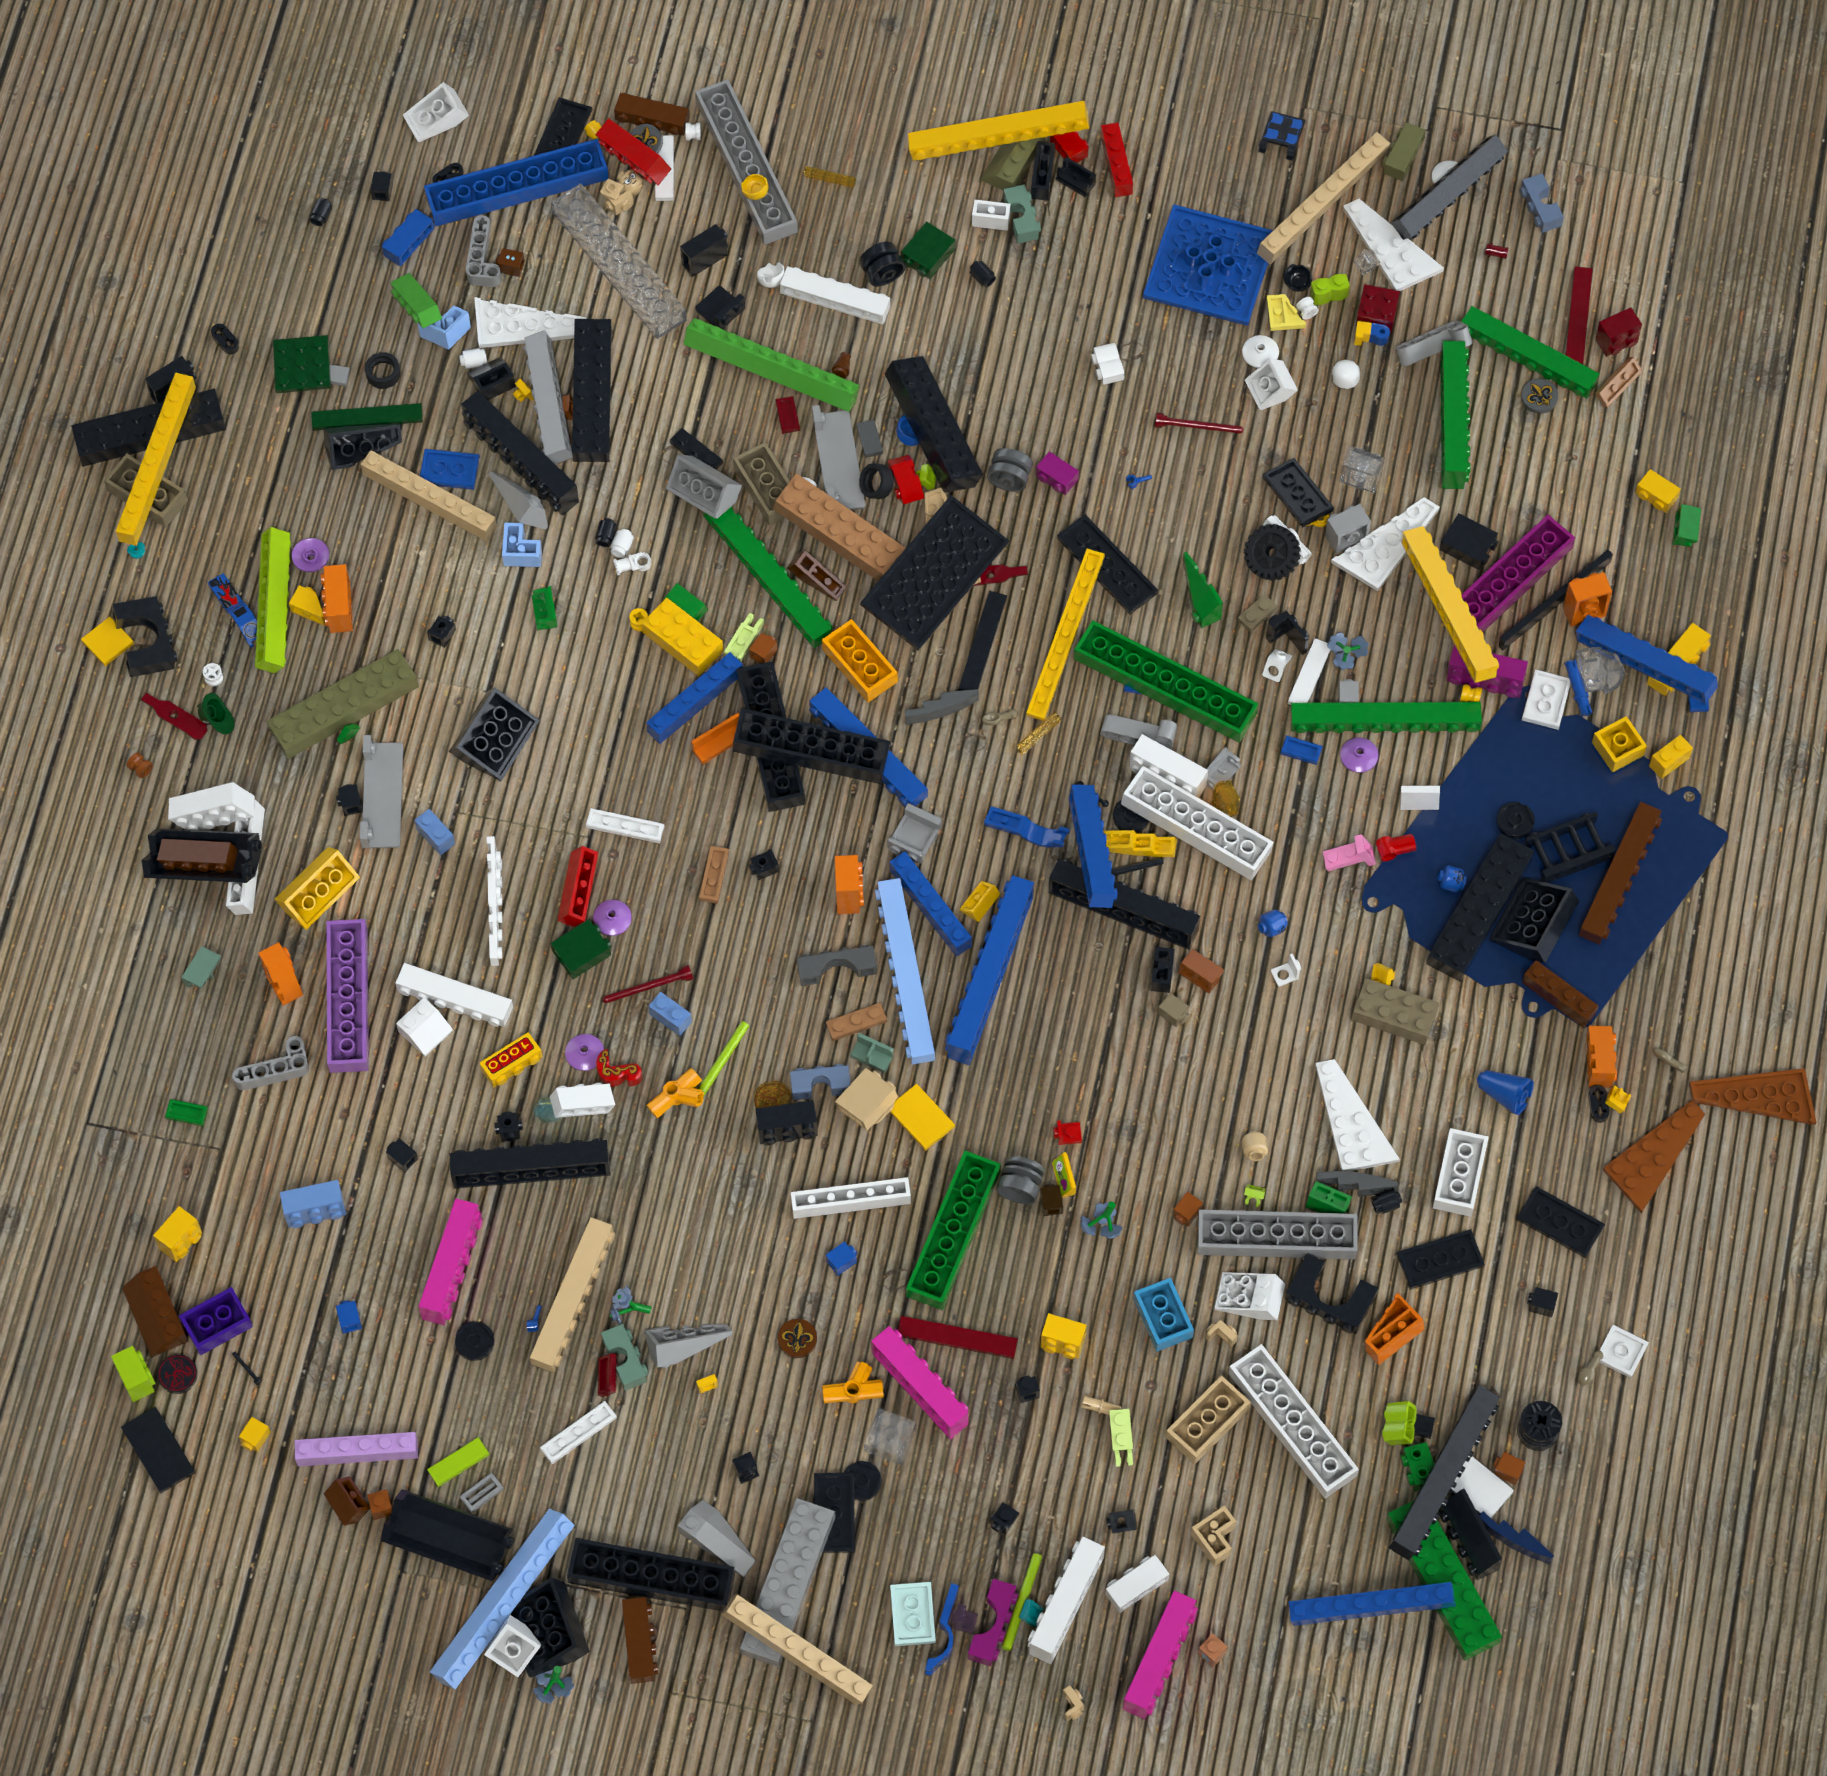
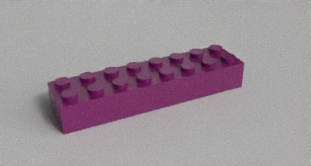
[1462,514,1576,632]

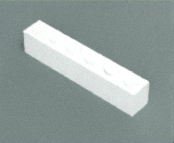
[780,266,891,325]
[226,800,265,915]
[395,963,513,1027]
[791,1177,911,1219]

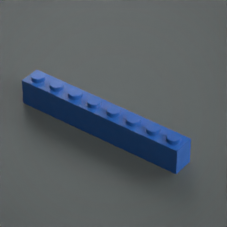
[1576,615,1718,704]
[809,687,928,807]
[1068,785,1117,908]
[1289,1582,1456,1626]

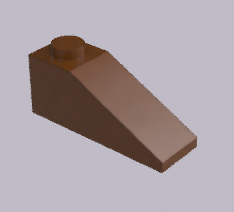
[787,551,847,601]

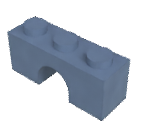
[1520,173,1564,233]
[790,1064,851,1100]

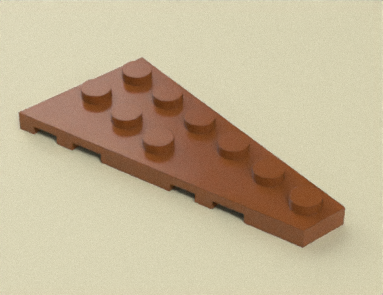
[1689,1068,1817,1125]
[1603,1100,1705,1214]

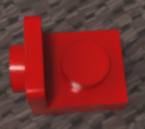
[1053,1120,1082,1145]

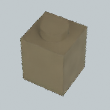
[1158,993,1189,1027]

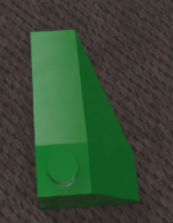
[1183,552,1223,629]

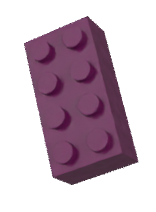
[1446,644,1528,698]

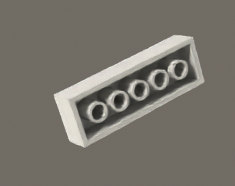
[1028,1537,1105,1664]

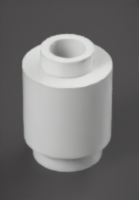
[459,348,487,369]
[610,529,634,558]

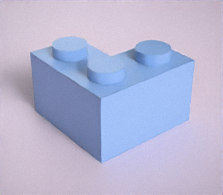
[417,306,471,350]
[502,523,542,567]

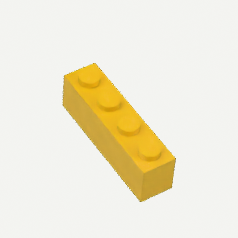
[1647,623,1711,696]

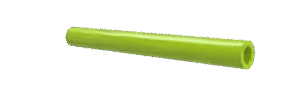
[698,1021,750,1098]
[1001,1553,1042,1651]

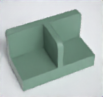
[181,946,221,988]
[850,1033,894,1073]

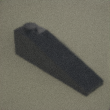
[323,424,402,470]

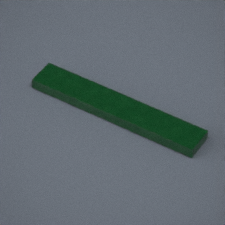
[311,403,423,431]

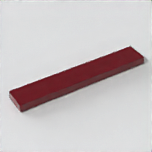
[1565,266,1593,364]
[898,1316,1018,1359]

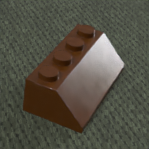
[122,1266,188,1358]

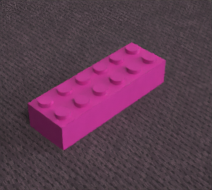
[418,1198,483,1326]
[871,1326,969,1440]
[1123,1590,1198,1720]

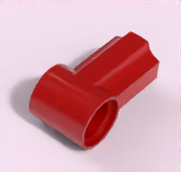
[1375,834,1416,861]

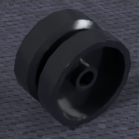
[859,241,906,287]

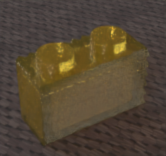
[1212,780,1240,817]

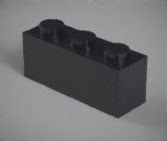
[1031,141,1055,201]

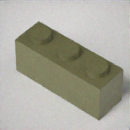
[1382,122,1426,181]

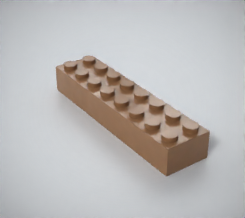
[773,473,906,581]

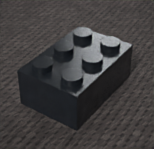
[755,1100,818,1145]

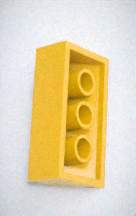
[275,847,360,930]

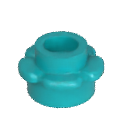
[127,542,145,559]

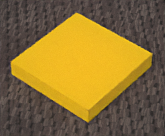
[81,617,134,667]

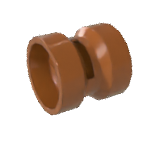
[126,752,153,779]

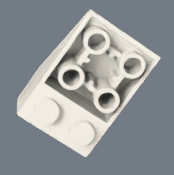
[1214,1272,1285,1320]

